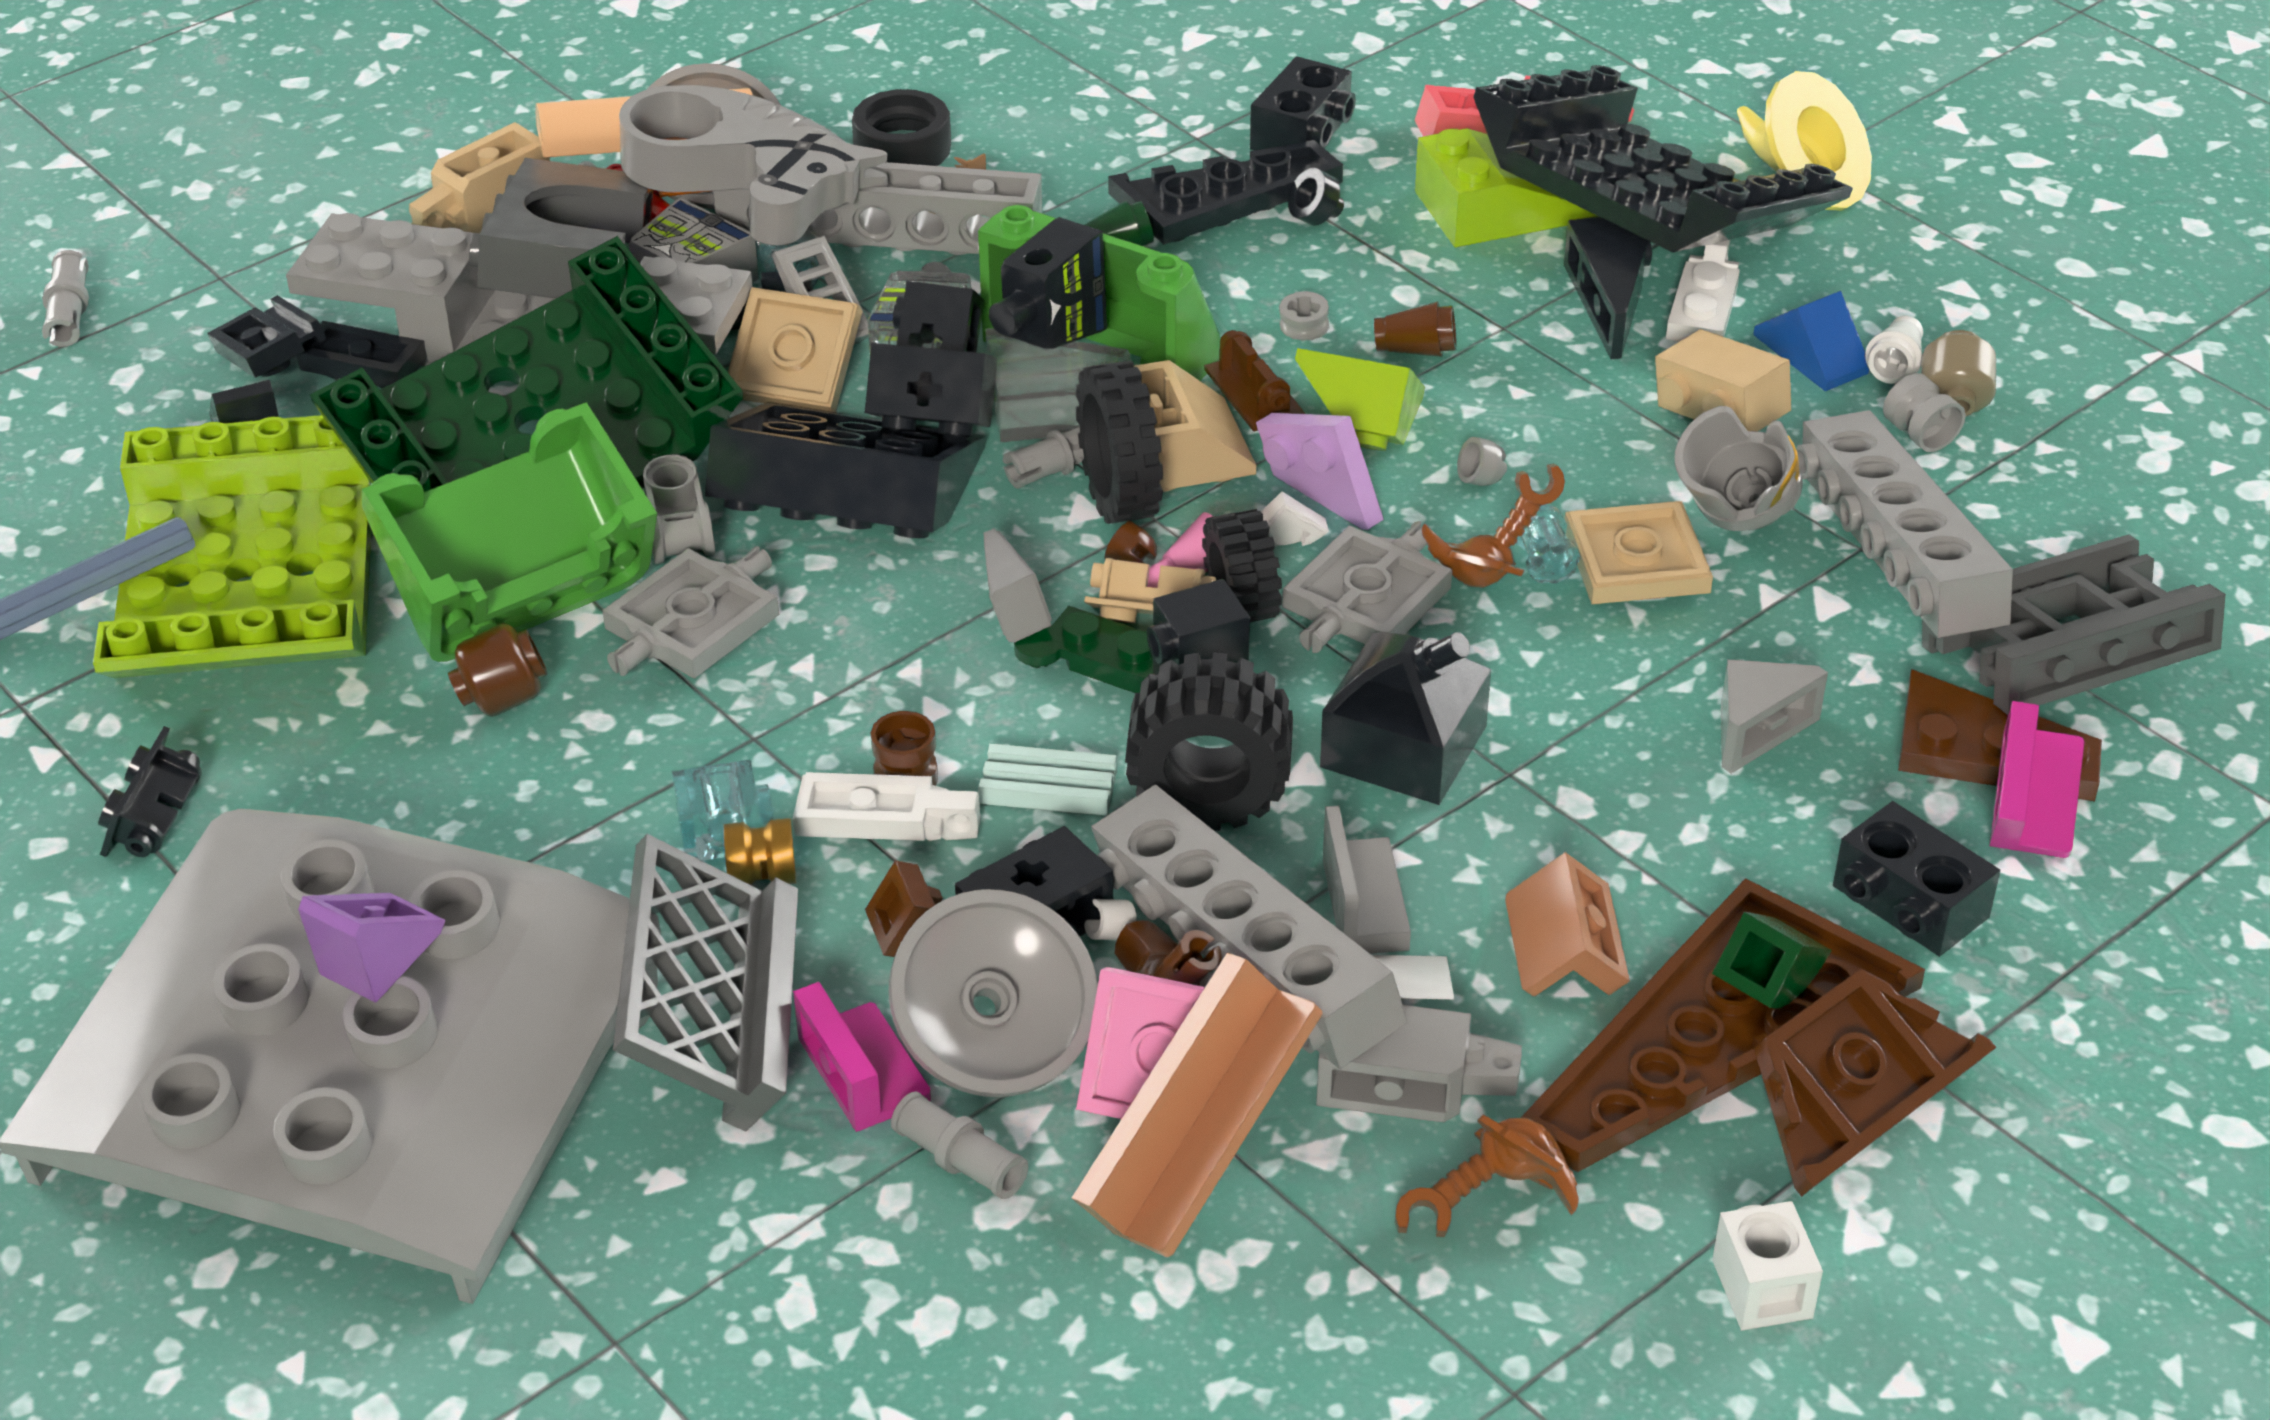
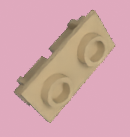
[1084,558,1216,624]

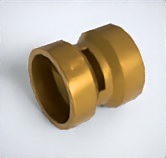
[723,818,796,885]

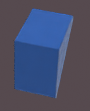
[1753,291,1869,391]

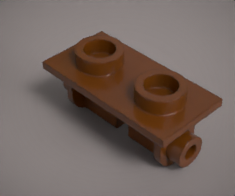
[1204,330,1305,432]

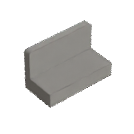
[1323,805,1411,954]

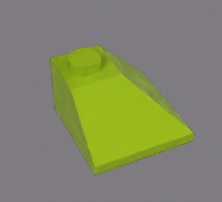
[1295,348,1425,451]

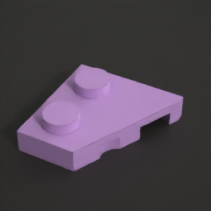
[1256,413,1384,530]

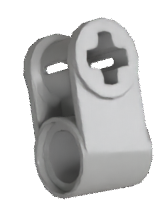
[643,455,715,564]

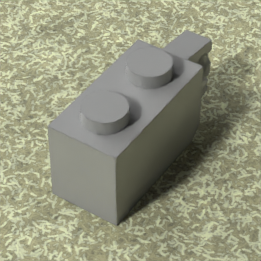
[1316,1005,1522,1123]

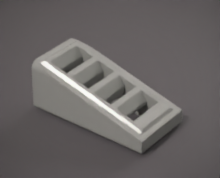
[772,236,872,344]
[983,528,1052,642]

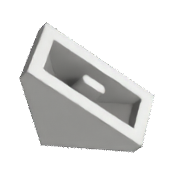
[1721,659,1828,774]

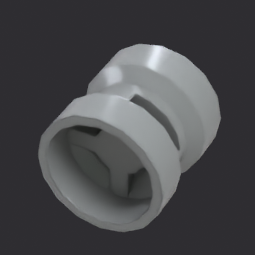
[1883,373,1966,452]

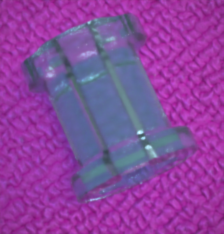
[1517,504,1581,584]

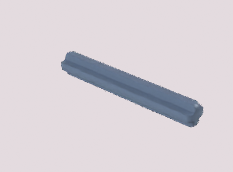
[0,517,195,640]

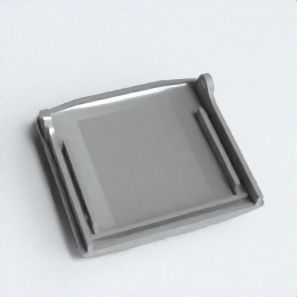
[0,809,661,1304]

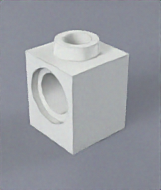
[1712,1201,1823,1331]

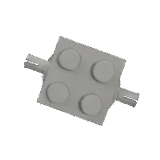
[1282,521,1452,653]
[602,546,779,679]

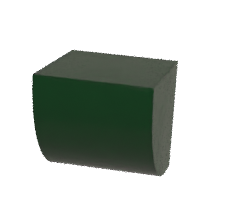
[1712,912,1832,1009]

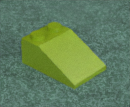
[1415,128,1599,248]

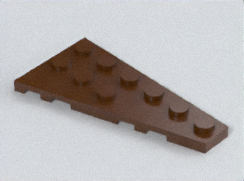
[1520,878,1925,1172]

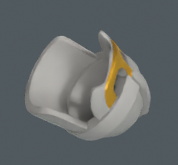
[1675,406,1803,531]

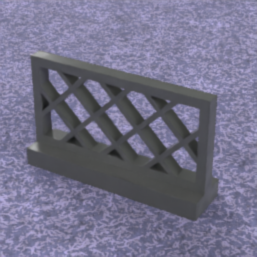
[613,834,798,1132]

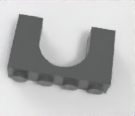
[469,158,653,298]

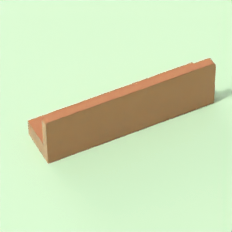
[1072,953,1322,1257]

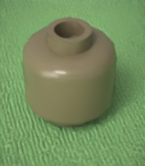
[1921,330,1996,416]

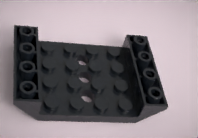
[1473,65,1853,253]

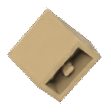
[1134,360,1256,492]

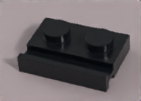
[207,295,327,378]

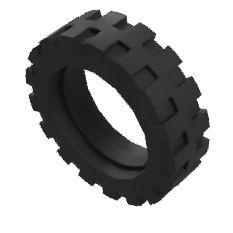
[1076,361,1163,524]

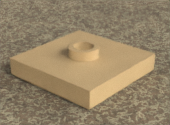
[728,287,862,412]
[1564,501,1713,604]

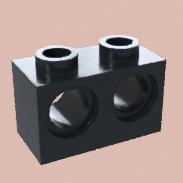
[1250,56,1356,150]
[1833,801,2001,957]

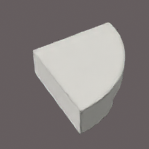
[1261,491,1329,546]

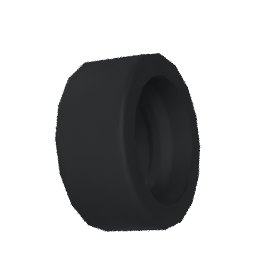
[852,89,951,166]

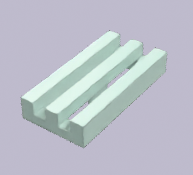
[978,744,1117,816]

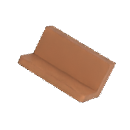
[1505,852,1630,996]

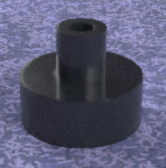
[1288,168,1344,226]

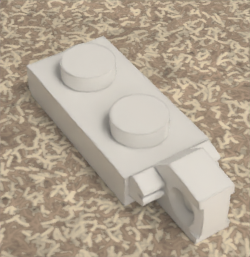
[1666,240,1740,341]
[792,772,981,841]

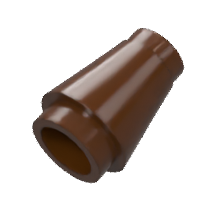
[1374,301,1457,357]

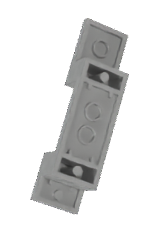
[286,213,753,366]

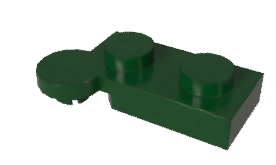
[1014,606,1153,693]

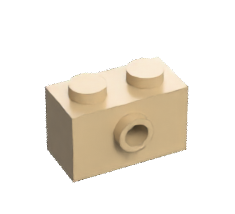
[1655,329,1791,432]

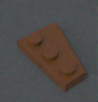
[1898,669,2102,802]

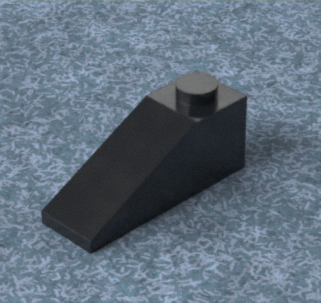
[1564,217,1652,359]

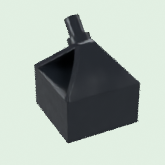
[1320,632,1491,805]

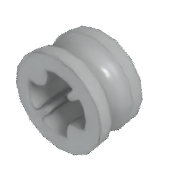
[1279,291,1329,341]

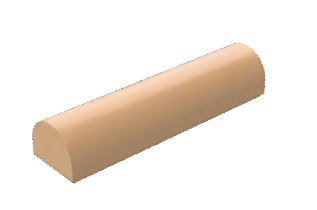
[536,88,752,158]

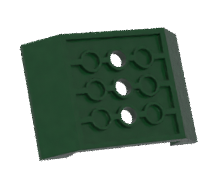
[310,236,743,492]

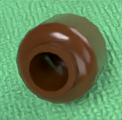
[448,623,548,717]

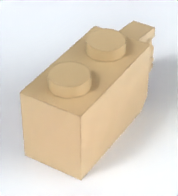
[409,122,550,233]

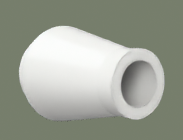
[1865,316,1923,384]

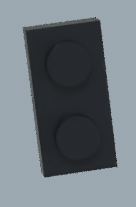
[297,321,427,388]

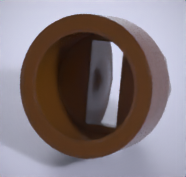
[1104,521,1157,563]

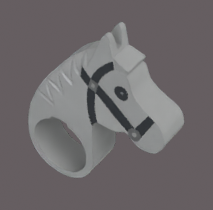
[619,85,887,245]

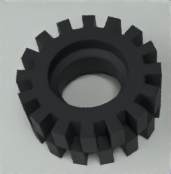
[1202,509,1282,622]

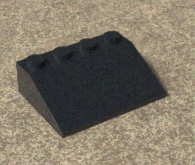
[705,402,986,538]

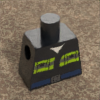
[989,217,1107,349]

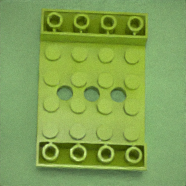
[93,415,372,679]

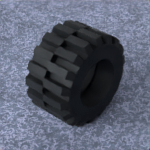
[1125,652,1293,831]

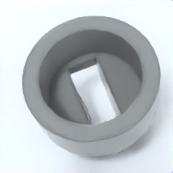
[1457,437,1507,486]

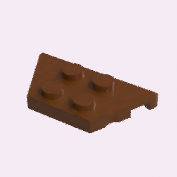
[1754,968,1997,1197]

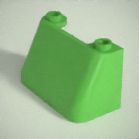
[978,205,1220,381]
[362,402,657,662]

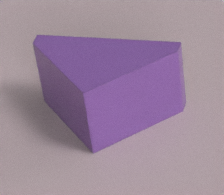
[298,893,445,1003]

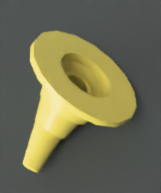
[1737,71,1872,211]

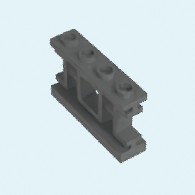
[1922,534,2226,715]

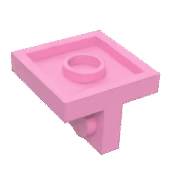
[1076,967,1205,1119]

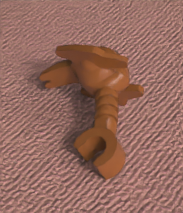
[1422,463,1565,588]
[1395,1114,1579,1237]

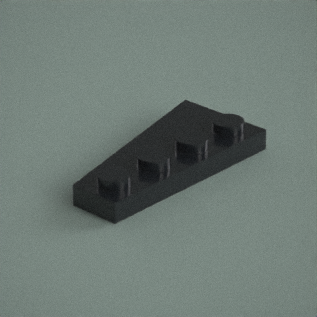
[1108,140,1343,245]

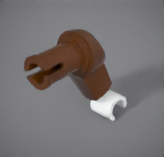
[1085,899,1222,986]

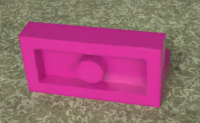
[1989,701,2084,858]
[793,982,931,1132]

